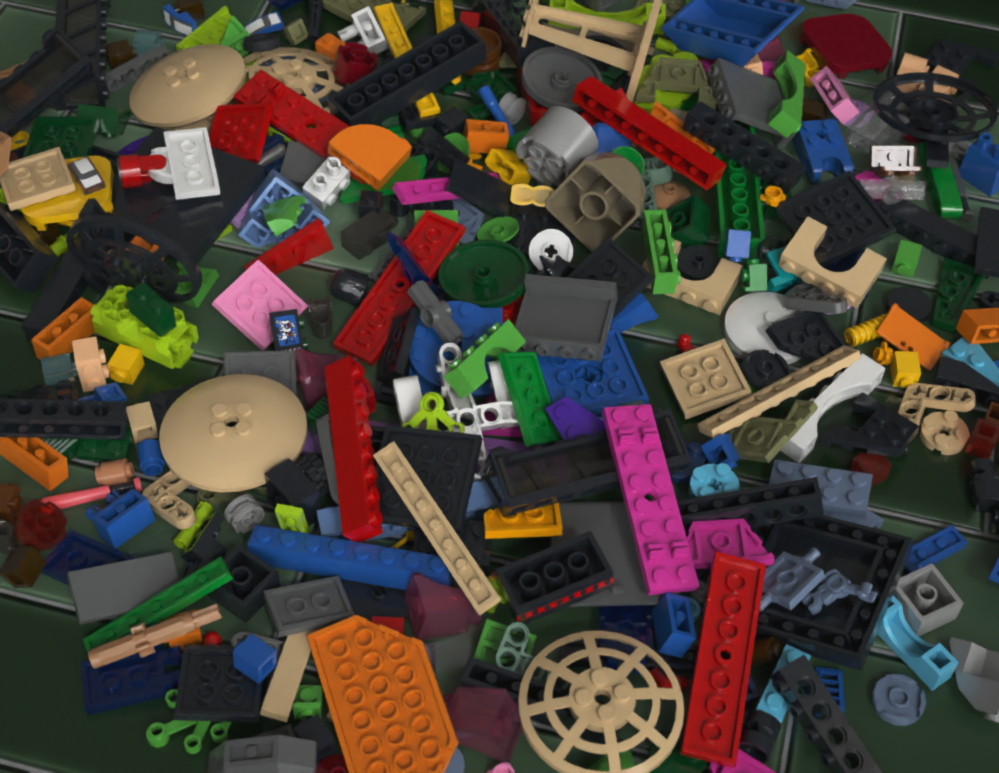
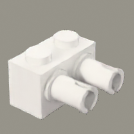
[337,6,389,54]
[302,156,350,210]

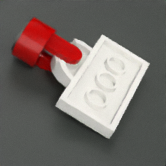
[116,127,220,200]

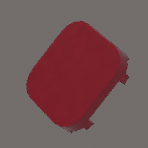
[798,13,892,79]

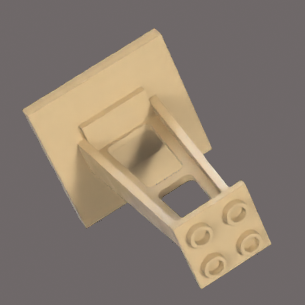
[520,0,662,102]

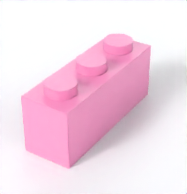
[811,66,860,125]

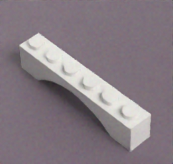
[780,353,886,463]

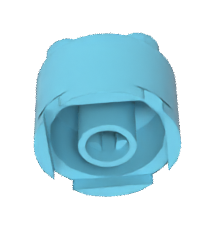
[686,463,740,499]

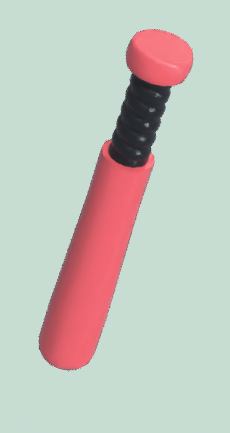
[40,477,142,513]

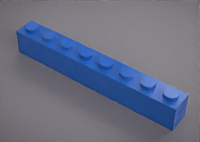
[247,525,455,598]

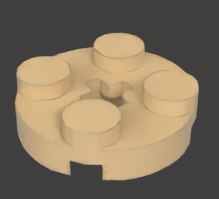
[919,410,970,455]

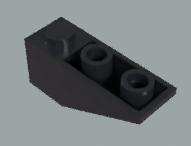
[933,356,999,407]

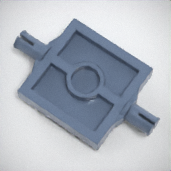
[759,547,825,612]

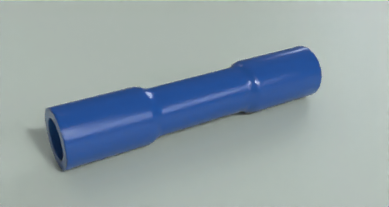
[478,85,517,138]

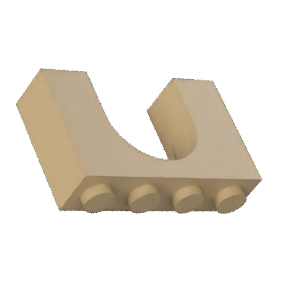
[778,217,887,309]
[642,240,743,315]

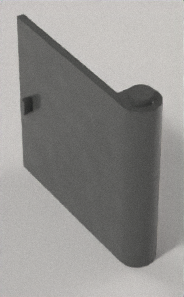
[550,500,680,607]

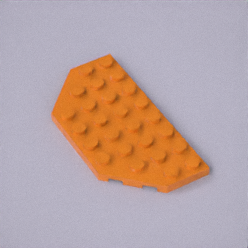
[307,615,459,773]

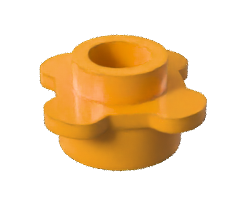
[760,186,786,207]
[873,341,893,366]

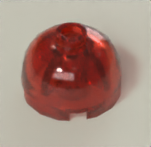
[13,499,67,552]

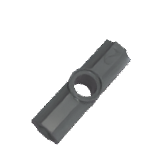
[407,280,465,344]

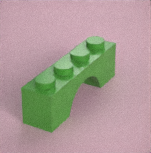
[443,319,526,399]

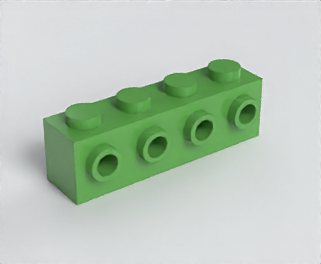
[642,209,681,294]

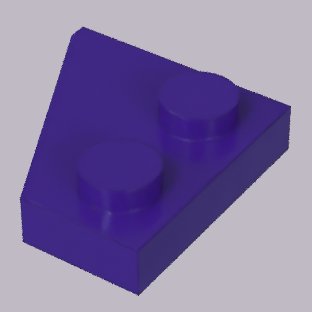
[545,396,606,442]

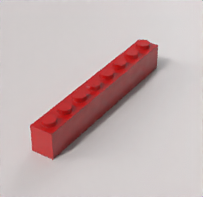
[572,76,727,190]
[325,355,383,542]

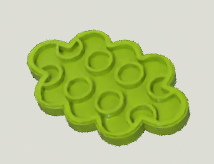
[634,51,698,114]

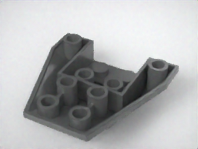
[208,735,317,773]

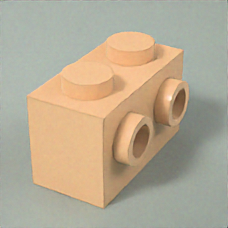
[72,337,110,392]

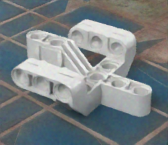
[393,343,519,481]

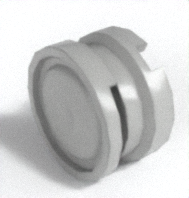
[498,92,526,125]
[224,494,265,534]

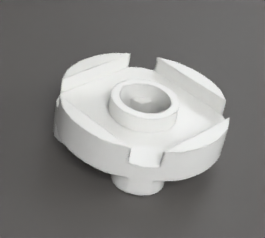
[529,229,573,270]

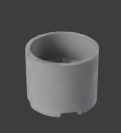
[516,106,598,188]

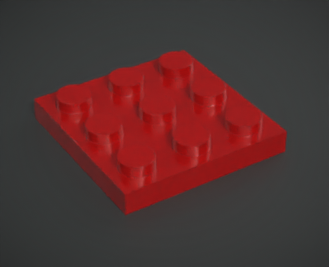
[209,102,274,163]

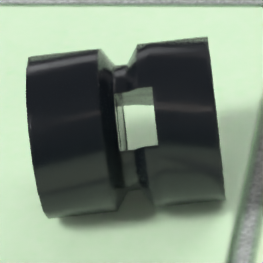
[739,710,782,763]

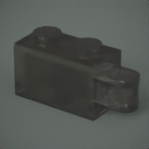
[341,210,399,260]

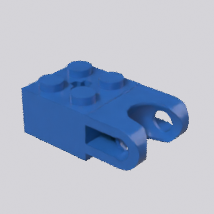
[792,119,854,182]

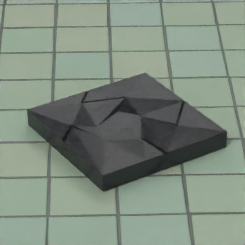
[106,127,266,264]
[751,515,912,671]

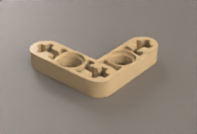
[898,383,976,426]
[142,470,197,529]

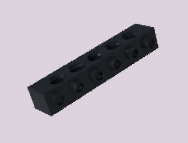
[682,101,806,194]
[0,398,127,440]
[677,477,824,537]
[770,654,882,773]

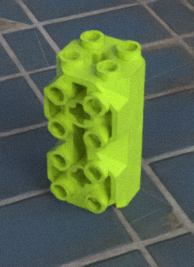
[90,285,198,369]

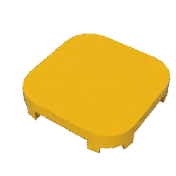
[21,156,114,231]

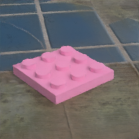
[212,260,308,351]

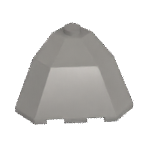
[949,637,999,723]

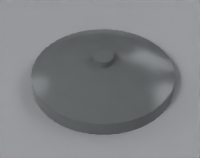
[521,47,602,112]

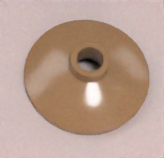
[654,180,690,210]

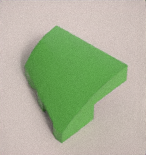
[262,196,307,237]
[174,261,219,308]

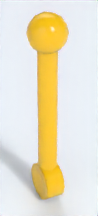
[390,530,415,549]

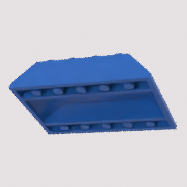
[662,0,804,67]

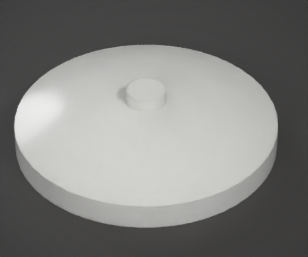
[724,292,804,364]

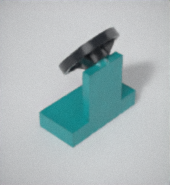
[757,237,802,293]

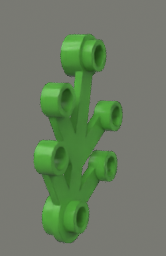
[146,689,232,754]

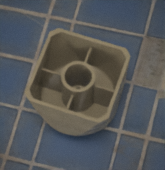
[546,152,646,252]

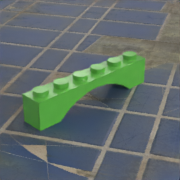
[768,50,805,138]

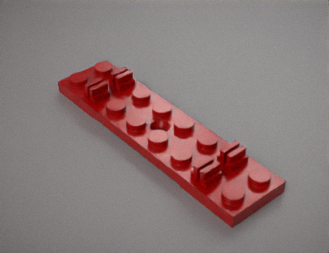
[233,69,366,185]
[333,210,466,367]
[680,551,766,768]

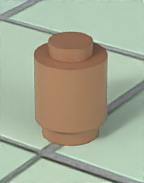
[95,458,134,486]

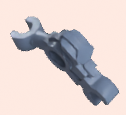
[802,569,877,615]

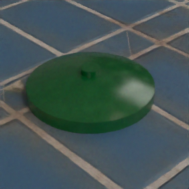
[438,239,529,308]

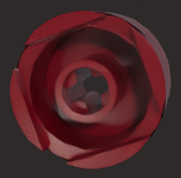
[332,42,378,85]

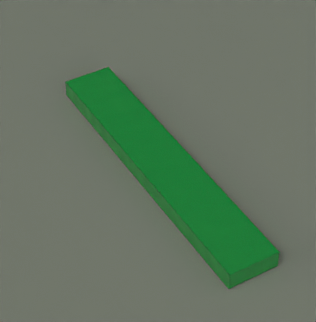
[83,556,233,653]

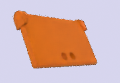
[876,303,950,372]

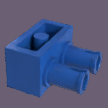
[85,488,155,549]

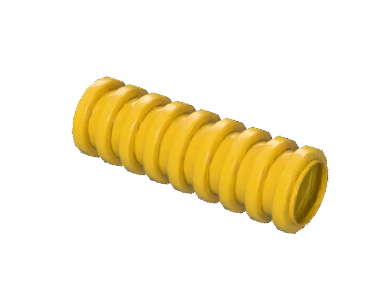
[844,313,888,347]

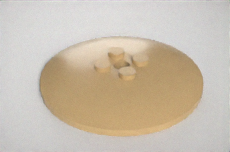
[129,44,246,128]
[159,374,308,492]

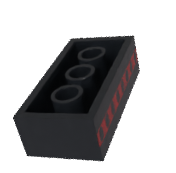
[495,531,614,625]

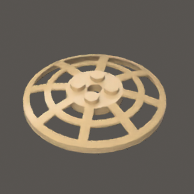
[243,47,350,113]
[518,631,684,773]

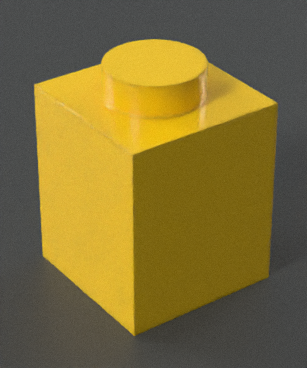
[107,344,145,385]
[890,351,921,388]

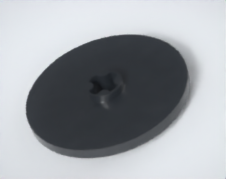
[342,580,418,622]

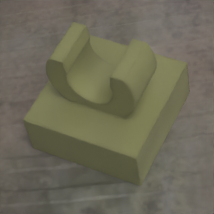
[283,18,308,46]

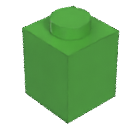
[891,239,922,278]

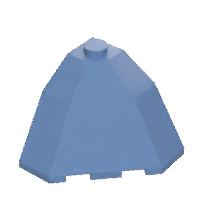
[238,169,331,247]

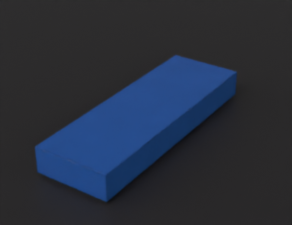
[903,525,968,575]

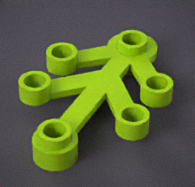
[402,392,465,433]

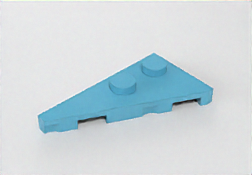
[941,337,999,387]

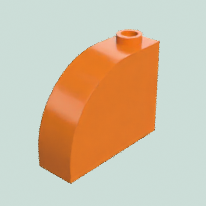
[328,124,412,191]

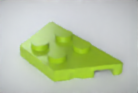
[176,6,233,51]

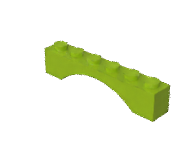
[548,0,666,35]

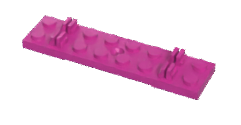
[602,404,699,595]

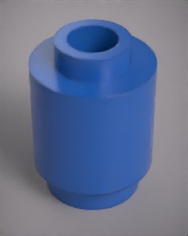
[137,439,165,476]

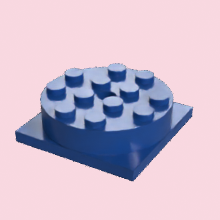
[409,301,503,397]
[536,328,649,417]

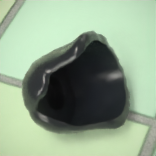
[329,268,369,306]

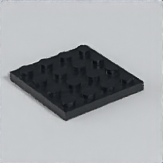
[774,170,896,267]
[375,426,483,533]

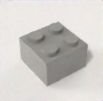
[893,563,964,636]

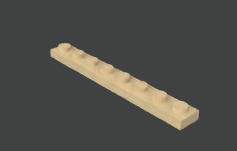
[698,345,861,438]
[373,441,501,615]

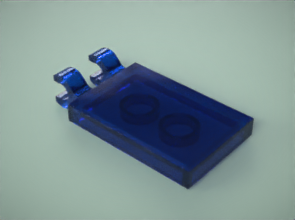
[42,530,133,586]
[599,605,653,675]
[81,644,183,715]

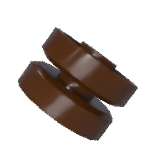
[466,27,502,76]

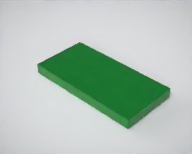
[340,154,427,204]
[498,352,562,447]

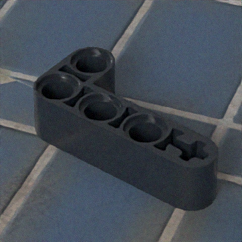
[389,142,438,217]

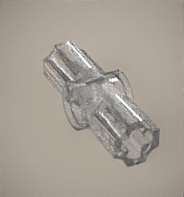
[858,175,925,204]

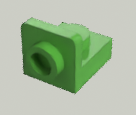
[293,685,323,721]

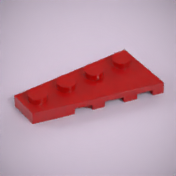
[243,218,334,275]

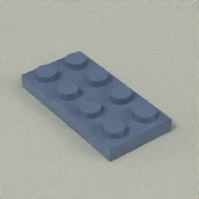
[769,460,873,518]

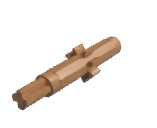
[88,603,222,669]

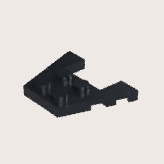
[924,39,999,95]
[822,392,919,458]

